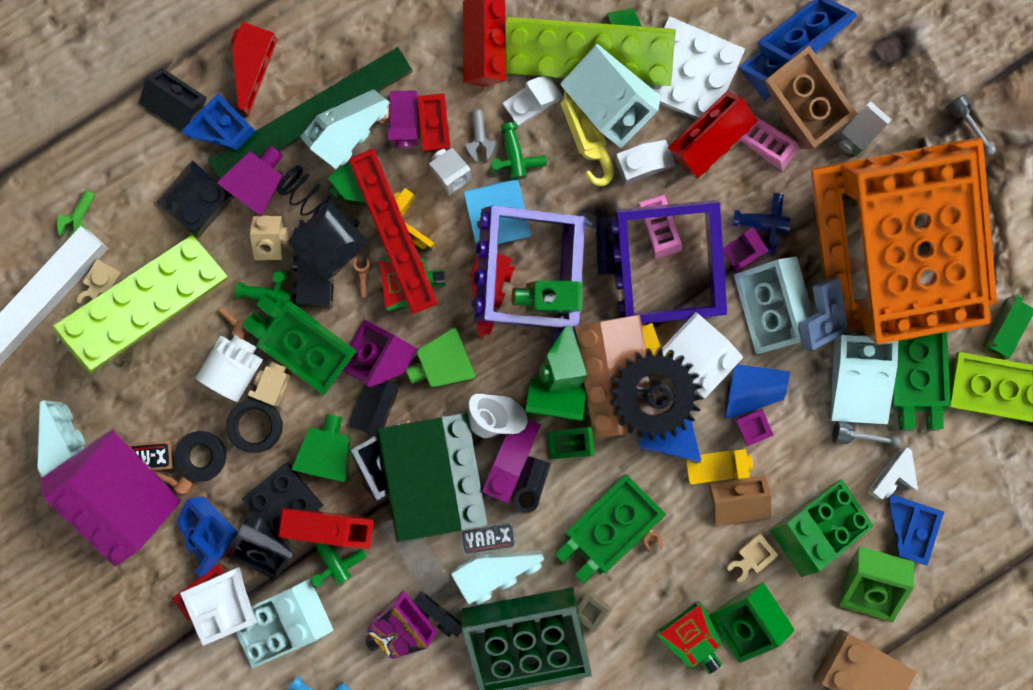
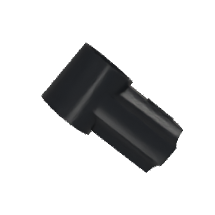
[514,456,551,513]

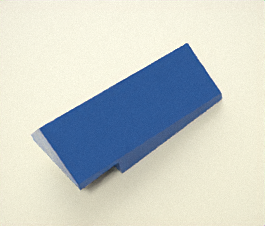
[739,0,857,101]

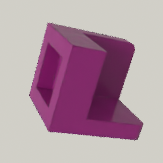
[723,227,768,272]
[732,409,774,446]

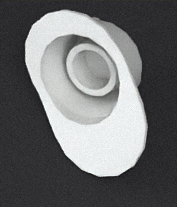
[468,394,527,438]

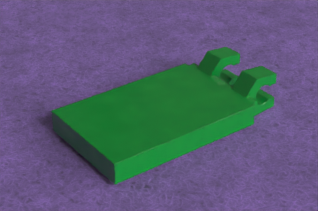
[242,291,357,396]
[891,332,951,431]
[555,474,666,585]

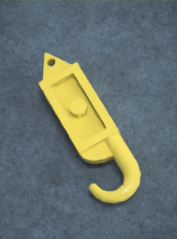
[560,90,614,186]

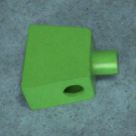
[406,327,476,389]

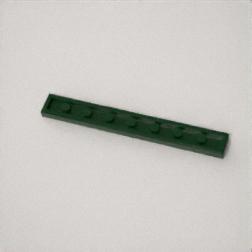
[208,47,413,179]

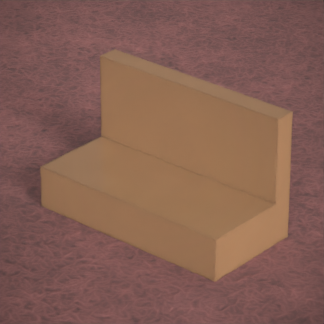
[710,475,772,526]

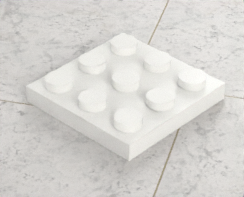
[647,16,745,120]

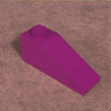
[482,419,541,503]

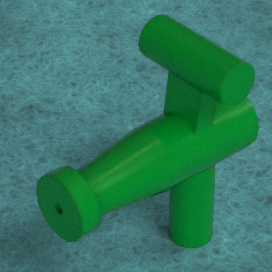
[487,122,547,180]
[235,270,293,321]
[312,542,367,588]

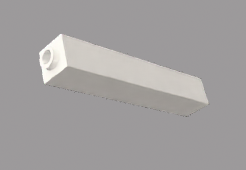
[0,226,109,366]

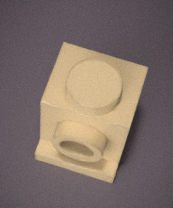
[248,361,291,407]

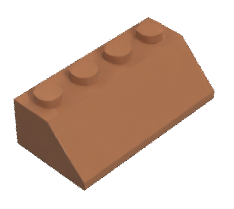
[575,315,657,438]

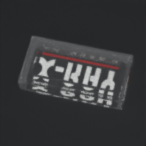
[458,521,518,558]

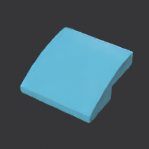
[464,179,531,244]

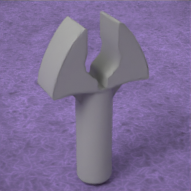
[465,109,496,163]

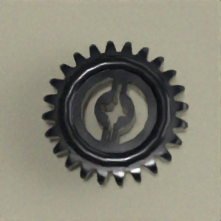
[609,347,703,442]

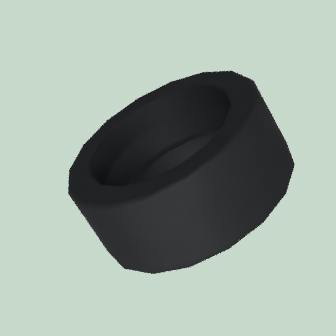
[227,400,283,453]

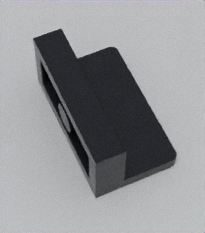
[139,67,207,132]
[349,381,400,436]

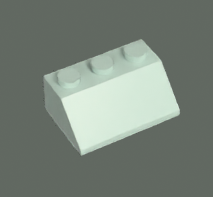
[734,256,814,355]

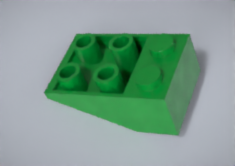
[769,479,874,577]

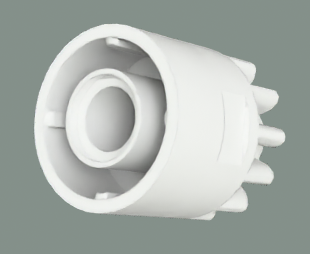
[196,335,263,402]

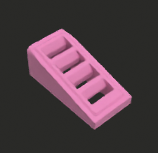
[739,115,798,171]
[638,194,682,258]

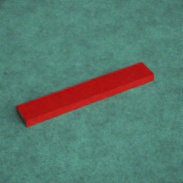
[349,148,439,315]

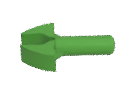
[57,190,95,239]

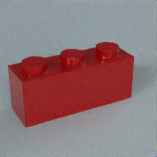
[463,0,506,87]
[668,90,758,179]

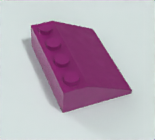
[40,429,181,567]

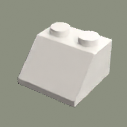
[662,312,743,398]

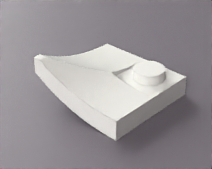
[180,567,257,646]

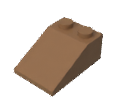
[764,45,857,150]
[815,629,917,690]

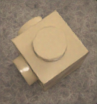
[250,215,288,260]

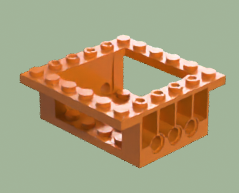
[810,138,997,344]

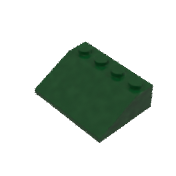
[377,413,487,542]
[462,587,592,690]

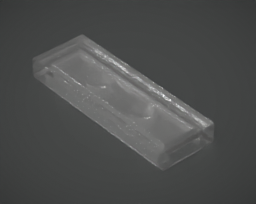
[381,519,452,596]

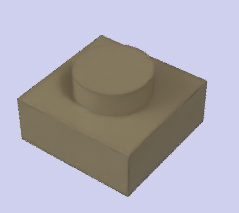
[578,591,613,633]

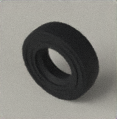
[174,431,226,482]

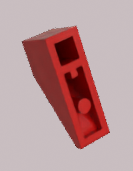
[231,21,278,116]

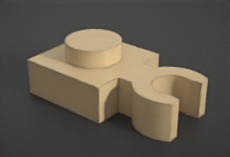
[77,259,123,305]
[726,533,779,583]

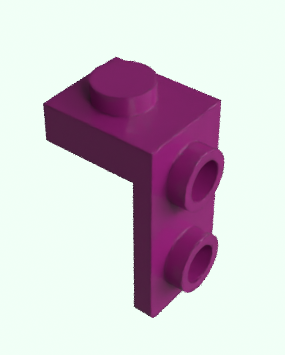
[388,90,419,150]

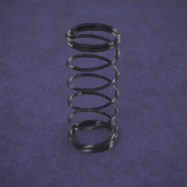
[276,165,360,228]

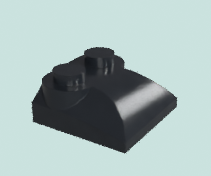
[156,160,235,238]
[288,201,369,281]
[349,423,400,501]
[225,517,293,579]

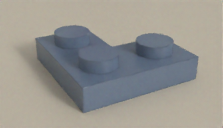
[799,277,849,350]

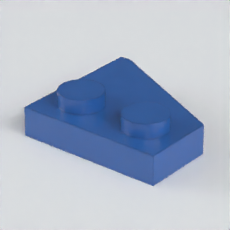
[182,93,256,151]
[636,419,701,463]
[888,494,944,566]

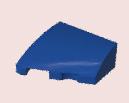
[725,364,790,418]
[176,496,238,577]

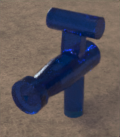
[732,193,791,254]

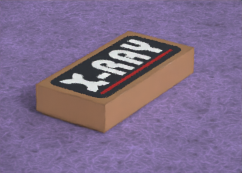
[128,440,175,470]

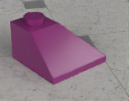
[343,319,418,387]

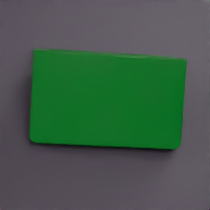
[982,294,1033,359]

